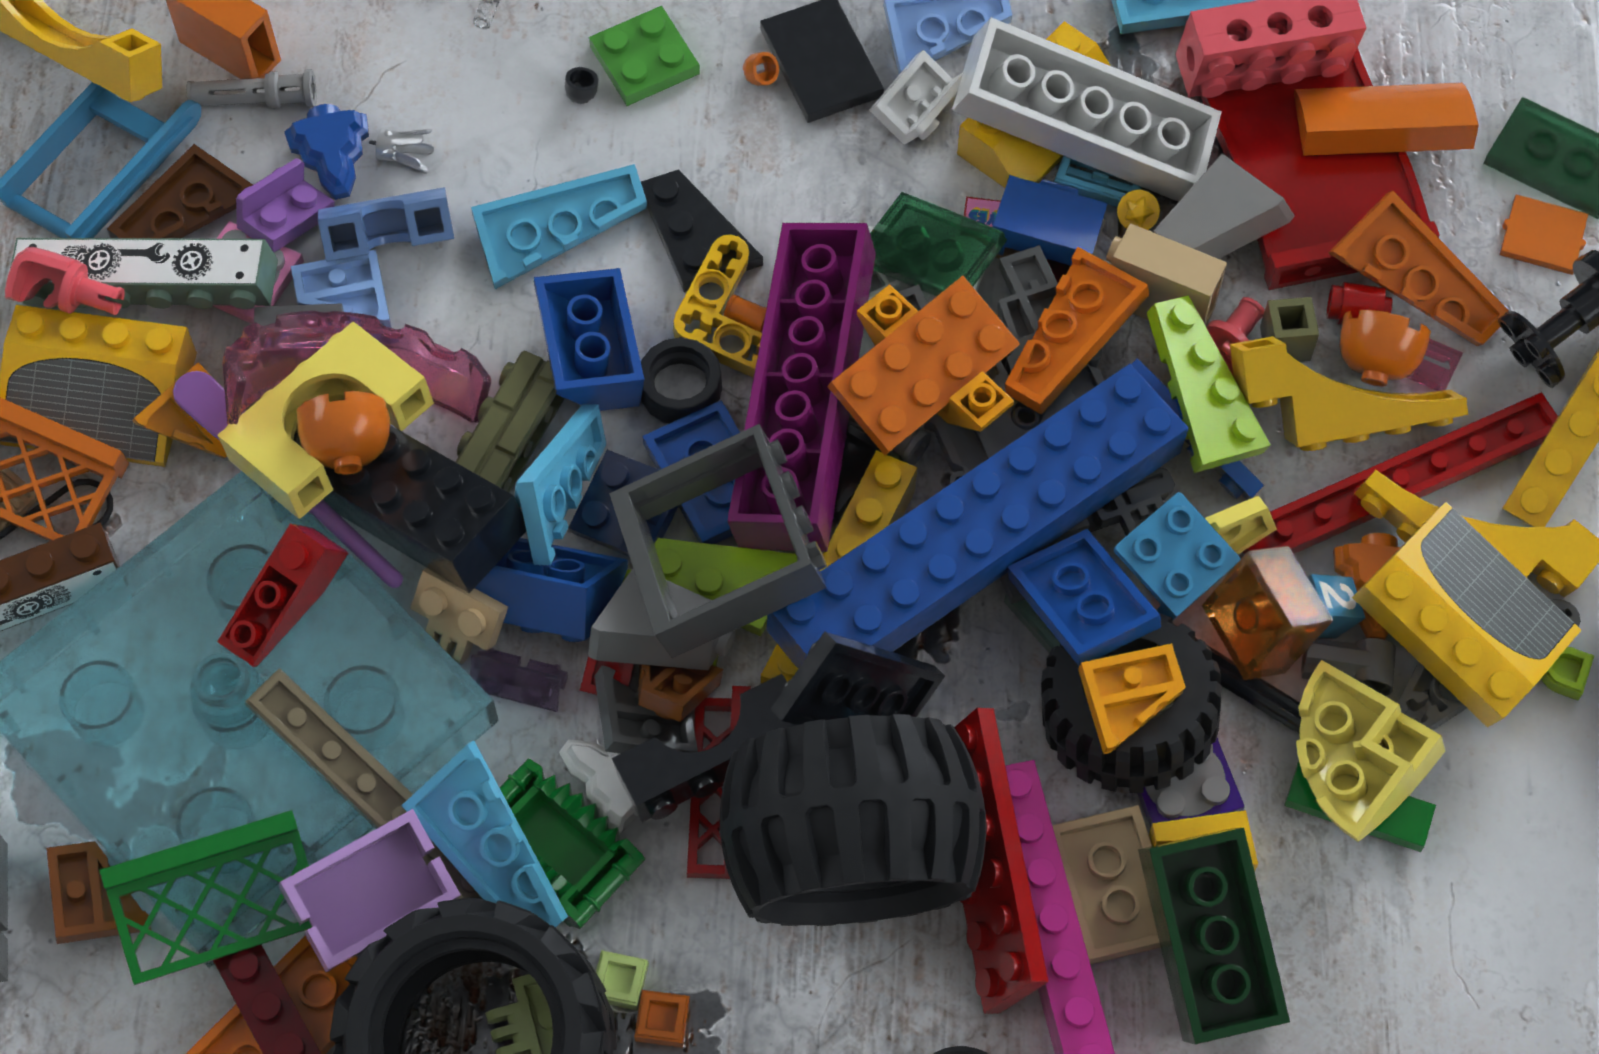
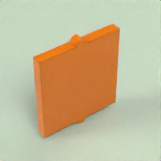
[1500,194,1588,275]

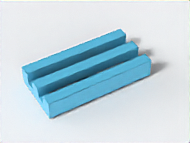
[1054,156,1142,207]

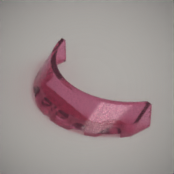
[222,311,491,424]

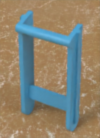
[0,82,202,238]

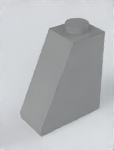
[1154,154,1295,259]
[588,569,735,670]

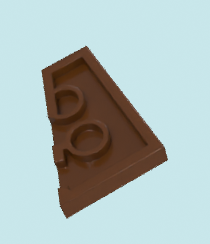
[107,144,253,239]

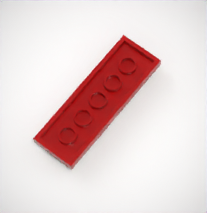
[954,708,1049,1014]

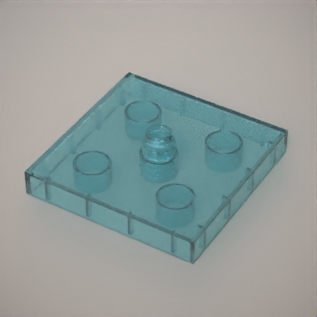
[0,471,499,968]

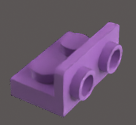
[236,158,335,253]

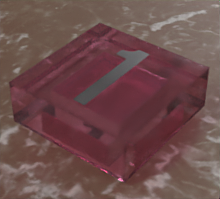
[1406,338,1463,391]

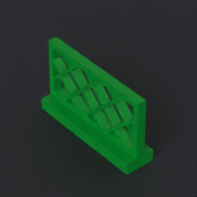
[99,810,312,985]

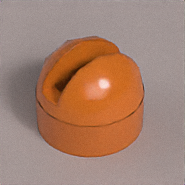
[743,52,779,86]

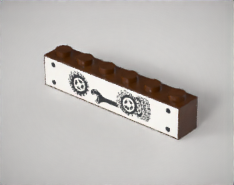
[0,523,126,631]

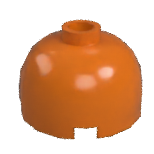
[1339,310,1431,387]
[297,391,390,475]

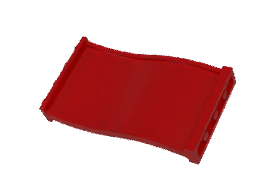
[1185,20,1440,290]

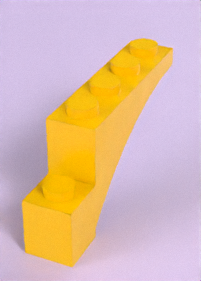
[1230,336,1468,451]
[1502,348,1599,527]
[1354,470,1599,597]

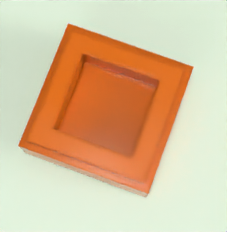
[634,990,690,1048]

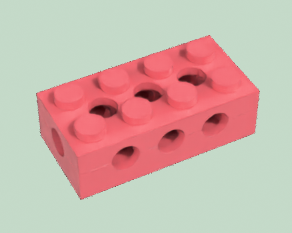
[1175,0,1367,98]

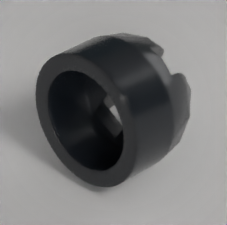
[564,67,599,104]

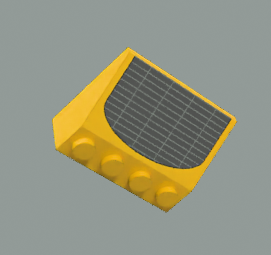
[0,305,197,467]
[1352,502,1581,728]

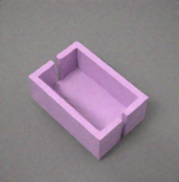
[279,809,461,972]

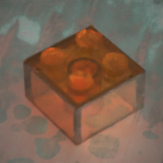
[1201,546,1334,680]

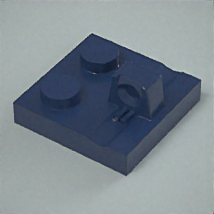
[568,449,679,556]

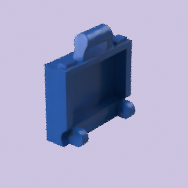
[989,175,1108,266]

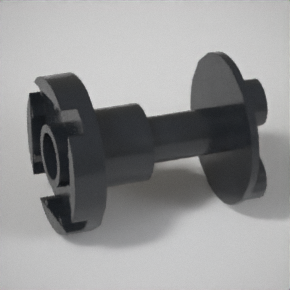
[1498,250,1599,388]

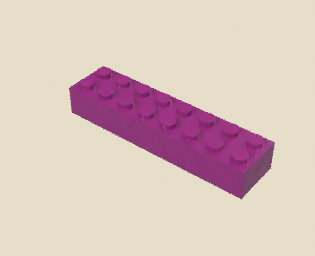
[727,223,876,552]

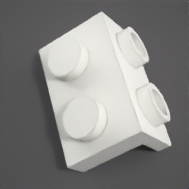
[869,50,963,145]

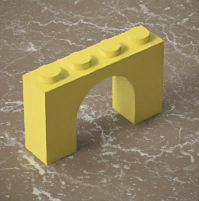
[217,321,434,519]

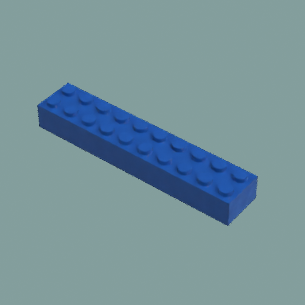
[767,364,1189,669]

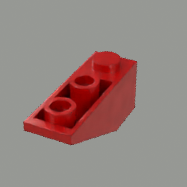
[217,523,349,667]

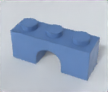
[317,187,454,262]

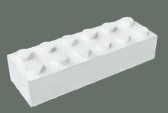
[952,17,1222,202]

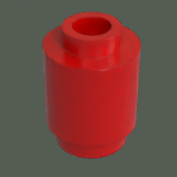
[1326,282,1393,325]

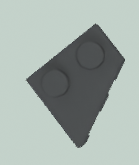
[594,666,698,754]

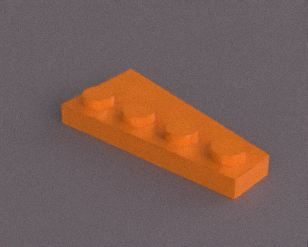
[1328,191,1509,346]
[1005,247,1149,415]

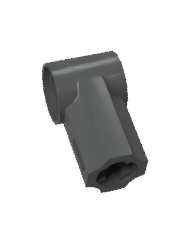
[1301,637,1396,696]

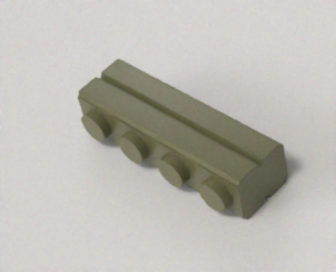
[455,350,565,493]

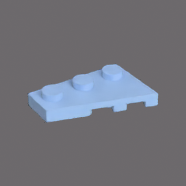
[883,0,1012,74]

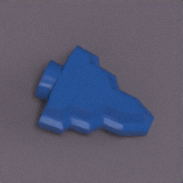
[284,104,369,200]

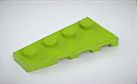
[1147,295,1271,473]

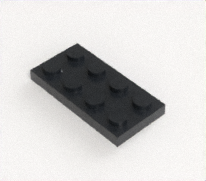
[771,631,945,725]

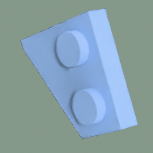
[291,249,392,329]

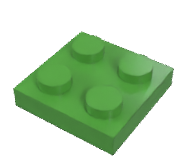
[589,5,700,106]

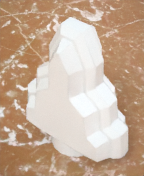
[559,739,652,834]

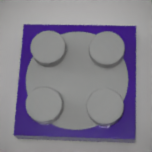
[1137,738,1245,828]

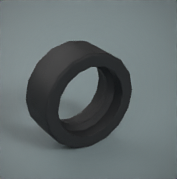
[641,337,722,424]

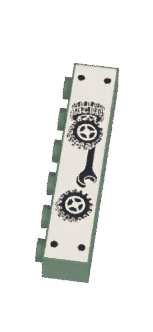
[10,238,278,309]

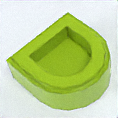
[1541,647,1594,701]

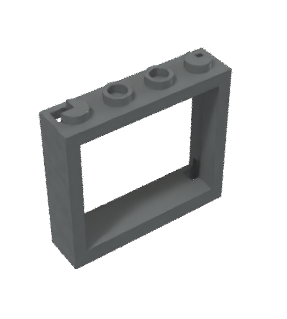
[609,424,827,658]

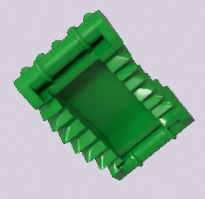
[499,758,645,929]

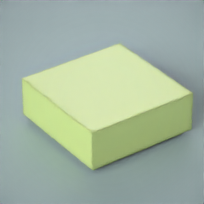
[596,950,649,1011]

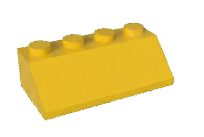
[957,21,1111,188]

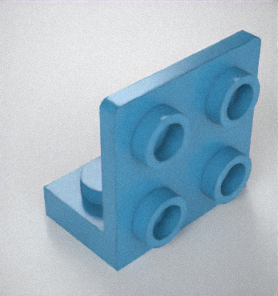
[1113,492,1242,620]

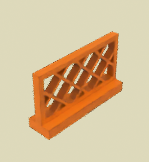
[0,397,130,541]

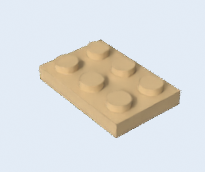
[1052,805,1161,964]

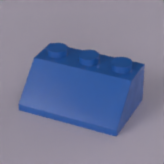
[533,268,645,411]
[475,538,628,642]

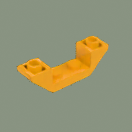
[857,284,1014,432]

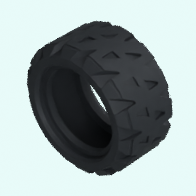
[330,898,617,1054]

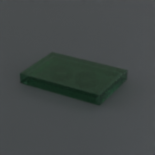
[1483,97,1599,219]
[870,192,1007,296]

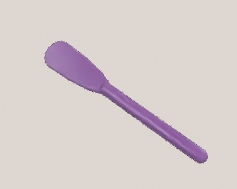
[173,371,403,588]

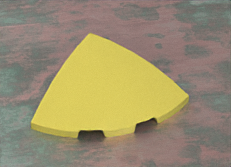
[1296,660,1445,842]

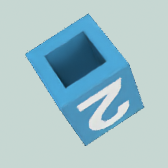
[1283,574,1366,639]

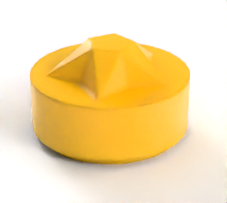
[1117,189,1160,230]

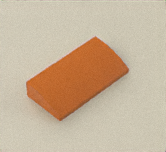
[1294,82,1479,156]

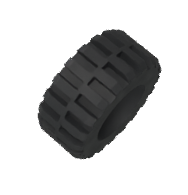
[1041,613,1222,793]

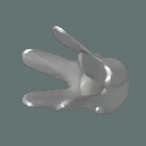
[369,127,435,172]

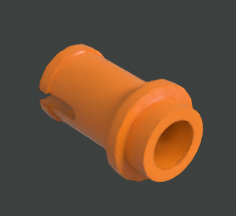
[724,295,767,333]

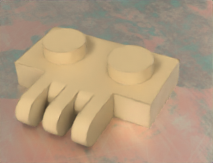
[410,568,508,664]

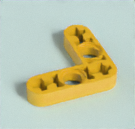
[673,235,762,378]

